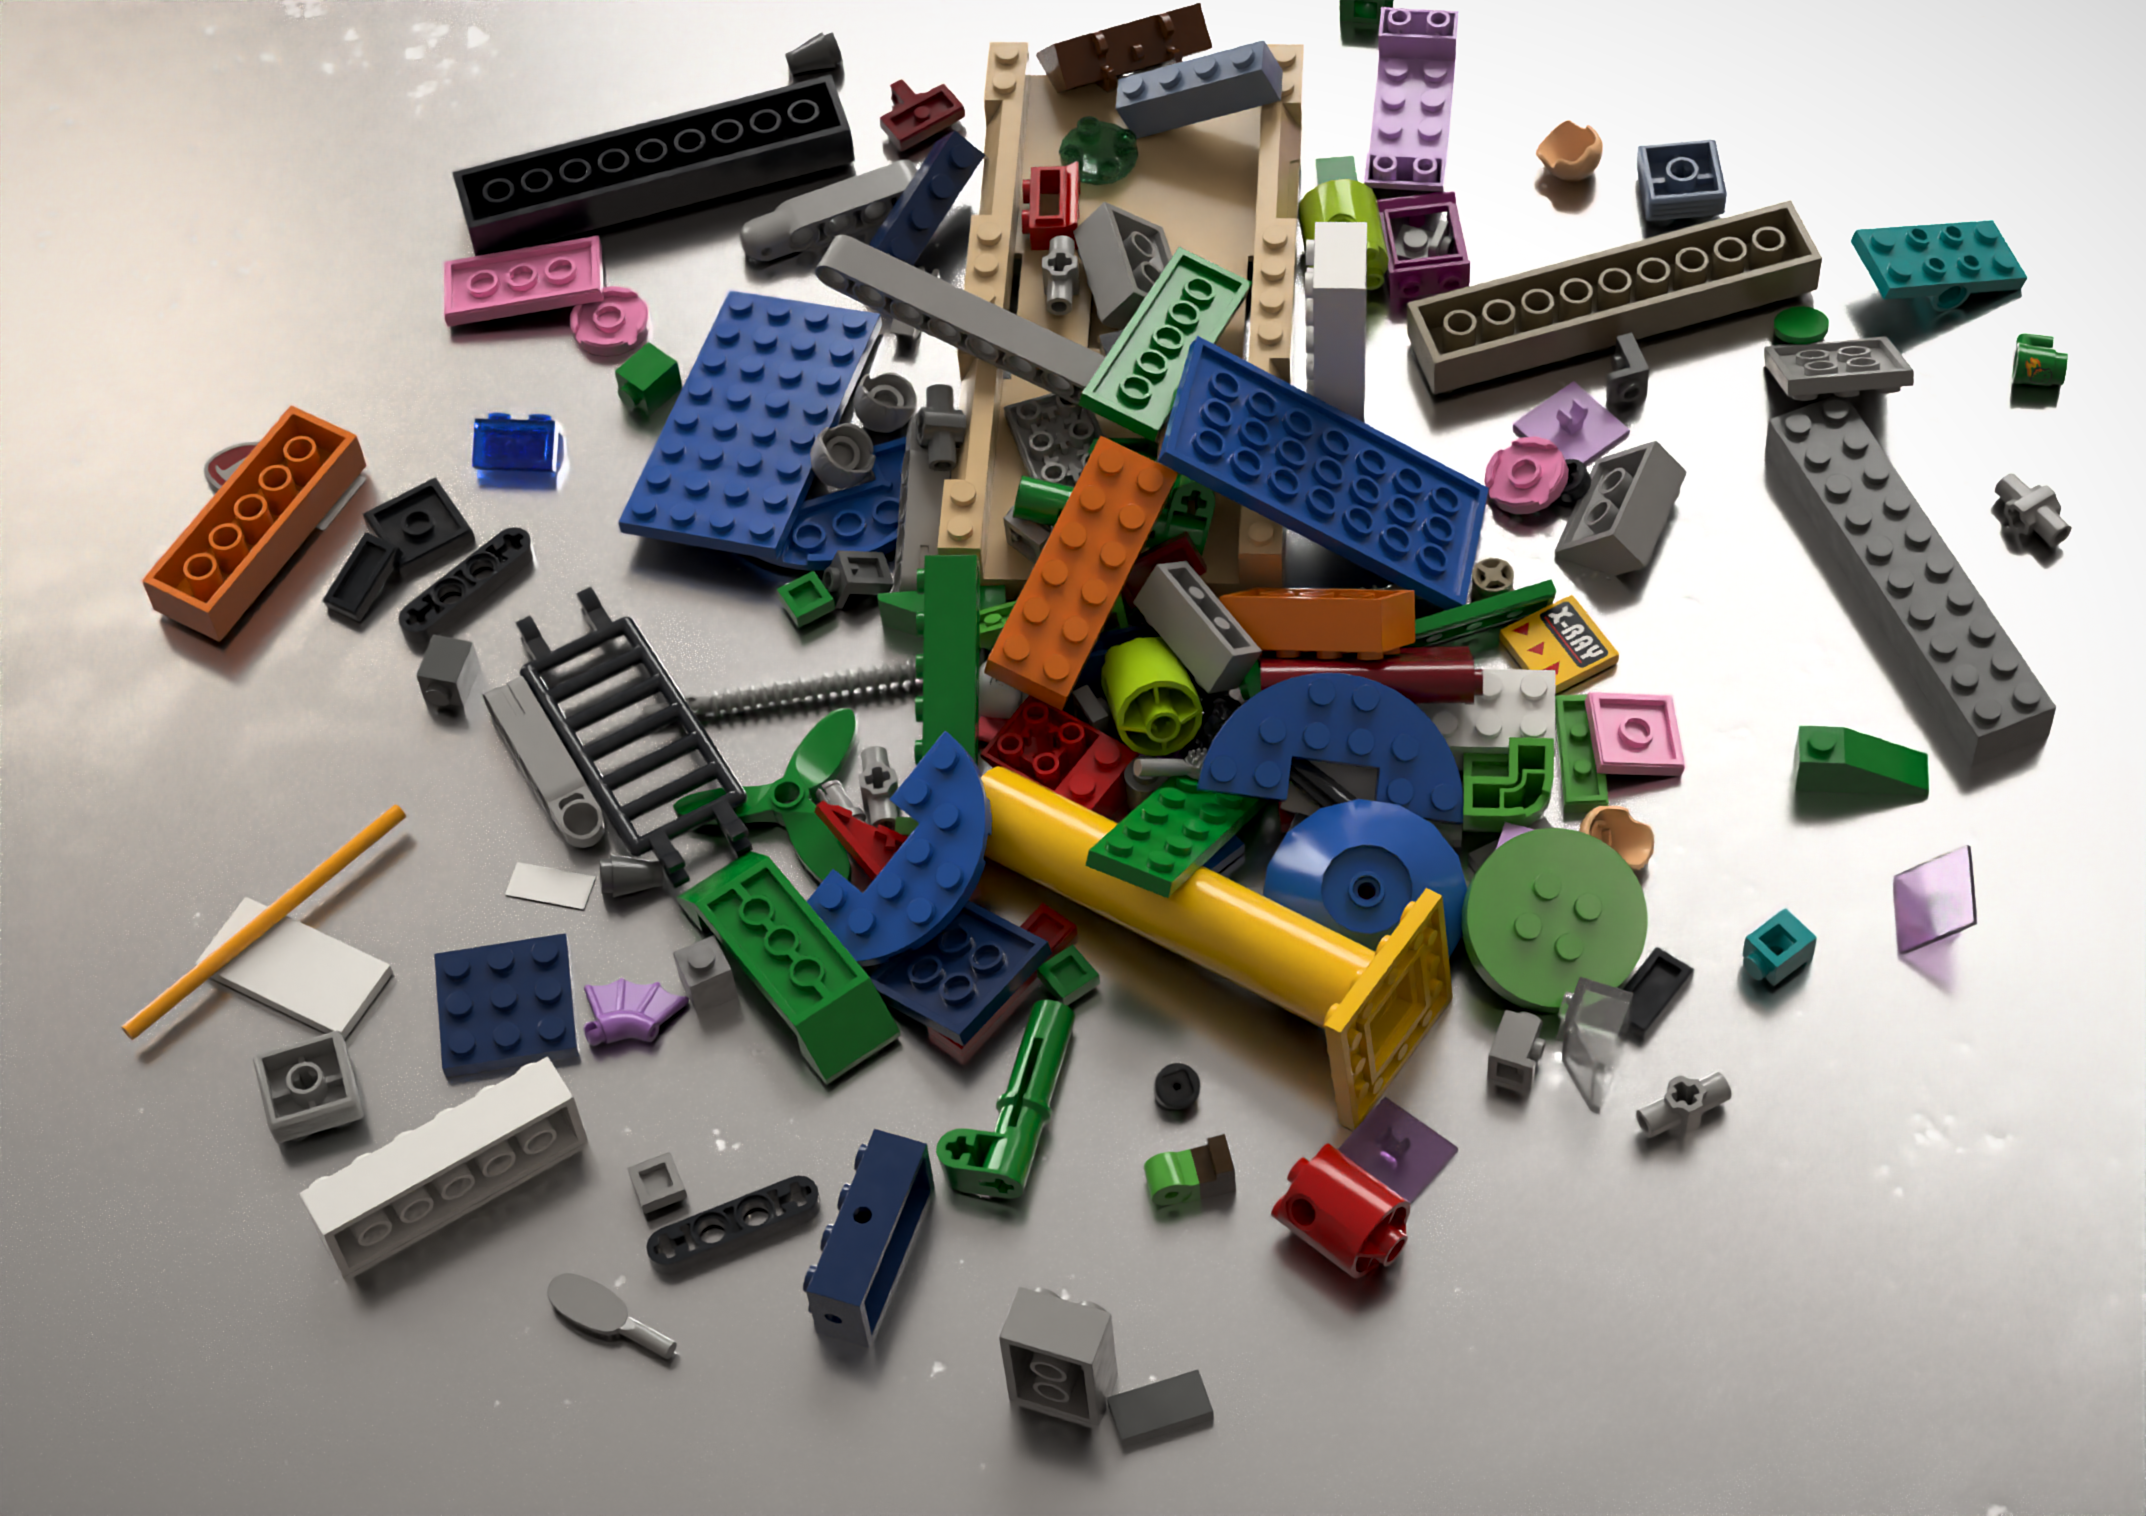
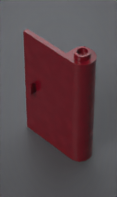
[1261,646,1483,705]

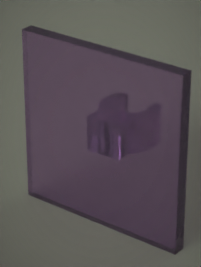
[1893,844,1978,955]
[1337,1097,1458,1204]

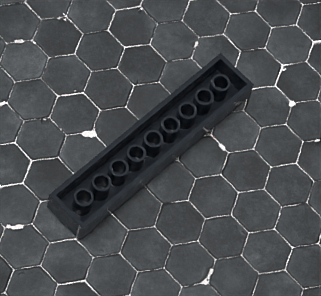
[452,74,856,256]

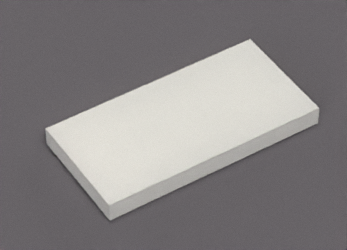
[195,896,393,1040]

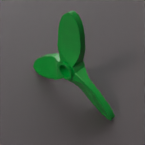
[673,708,858,883]

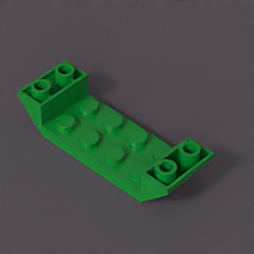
[677,851,901,1085]

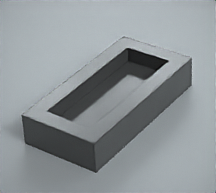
[1107,1369,1214,1448]

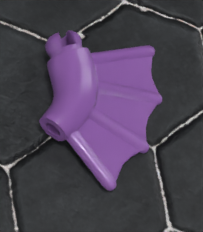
[583,978,689,1046]

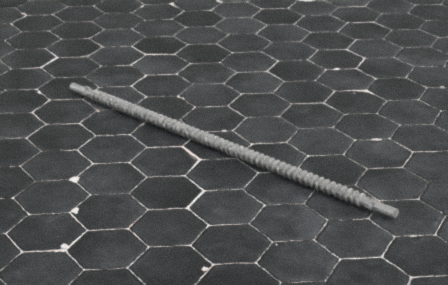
[643,584,1423,718]

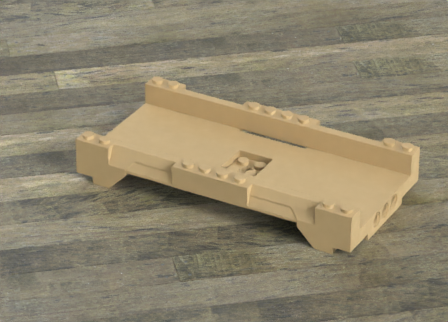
[937,41,1305,601]

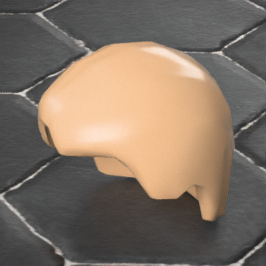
[1535,120,1604,182]
[1579,806,1655,871]

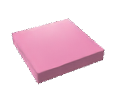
[1585,692,1686,776]

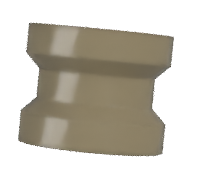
[1471,557,1515,602]

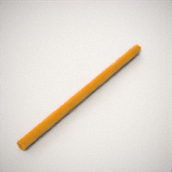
[121,804,406,1041]

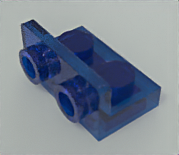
[472,412,563,472]

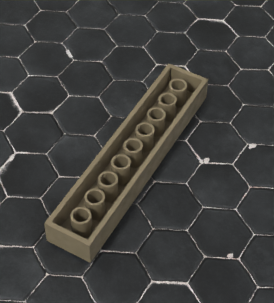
[1407,200,1823,394]

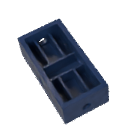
[803,1129,935,1348]

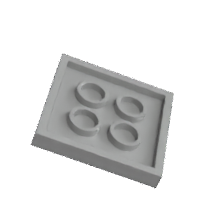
[1764,336,1914,401]

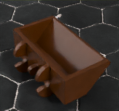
[1036,2,1213,94]

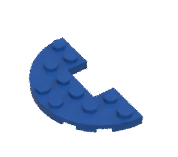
[755,436,907,571]
[1196,673,1464,824]
[806,731,992,967]

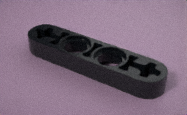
[398,527,534,644]
[646,1175,821,1275]

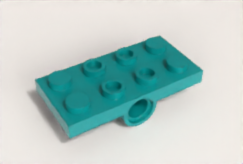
[1850,220,2028,312]

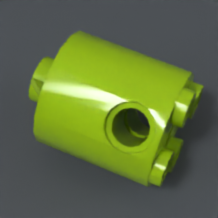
[1298,179,1389,290]
[1101,637,1203,756]

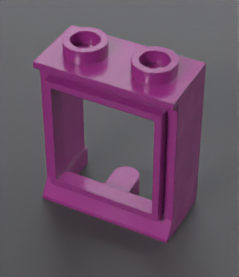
[1377,191,1471,299]

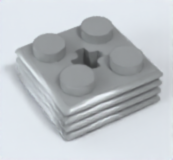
[253,1031,364,1143]

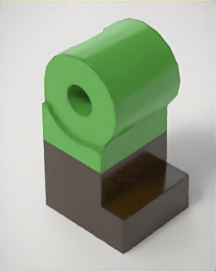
[1143,1134,1236,1205]

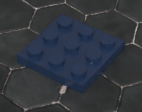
[870,900,1052,1046]
[434,933,580,1077]

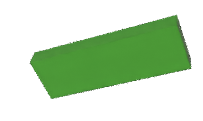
[1555,694,1609,813]

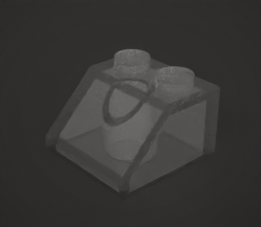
[1556,977,1633,1115]

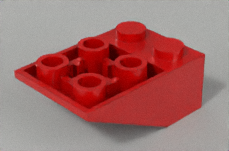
[980,695,1139,819]

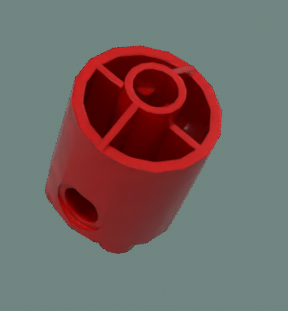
[1271,1143,1411,1279]

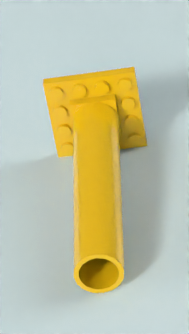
[981,766,1453,1132]

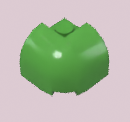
[1462,737,1554,833]

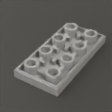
[1004,393,1104,532]

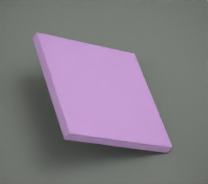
[1512,381,1630,465]

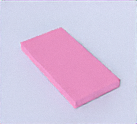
[444,236,604,327]

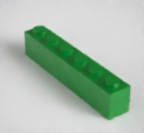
[914,555,980,768]

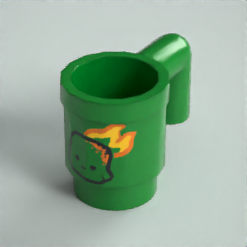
[2011,333,2068,387]

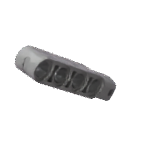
[739,160,918,261]
[893,412,950,592]
[482,676,605,848]

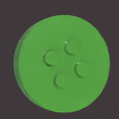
[1461,828,1648,1013]

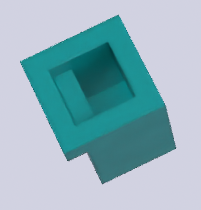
[1742,907,1817,986]

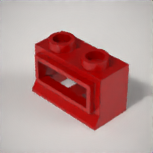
[1022,162,1081,251]

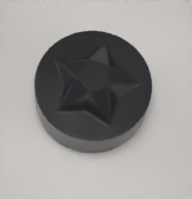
[1557,459,1592,502]
[1153,1063,1201,1111]

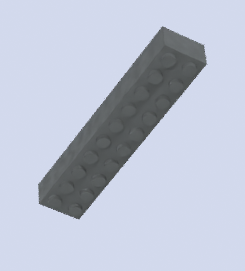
[1765,395,2057,767]

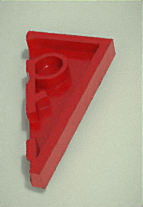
[814,800,908,881]

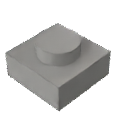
[627,1152,688,1214]

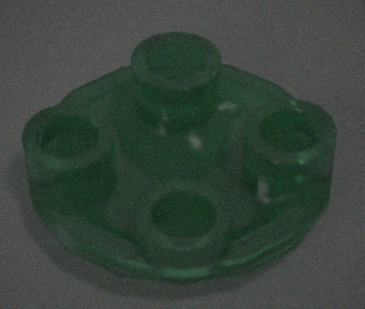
[1059,116,1138,185]

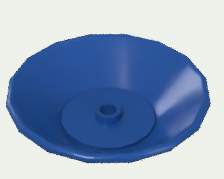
[1263,799,1467,958]

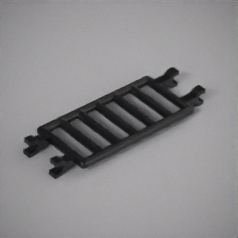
[515,586,753,889]

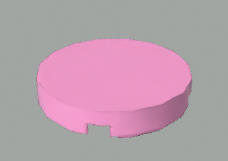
[570,286,650,356]
[1484,436,1569,515]

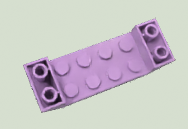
[1364,7,1459,192]

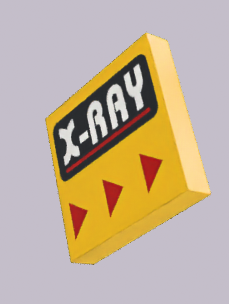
[1499,594,1619,694]

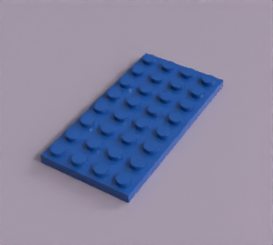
[618,290,882,560]
[1158,336,1489,610]

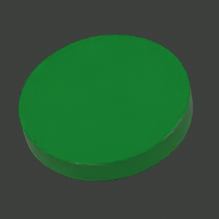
[1774,306,1829,344]

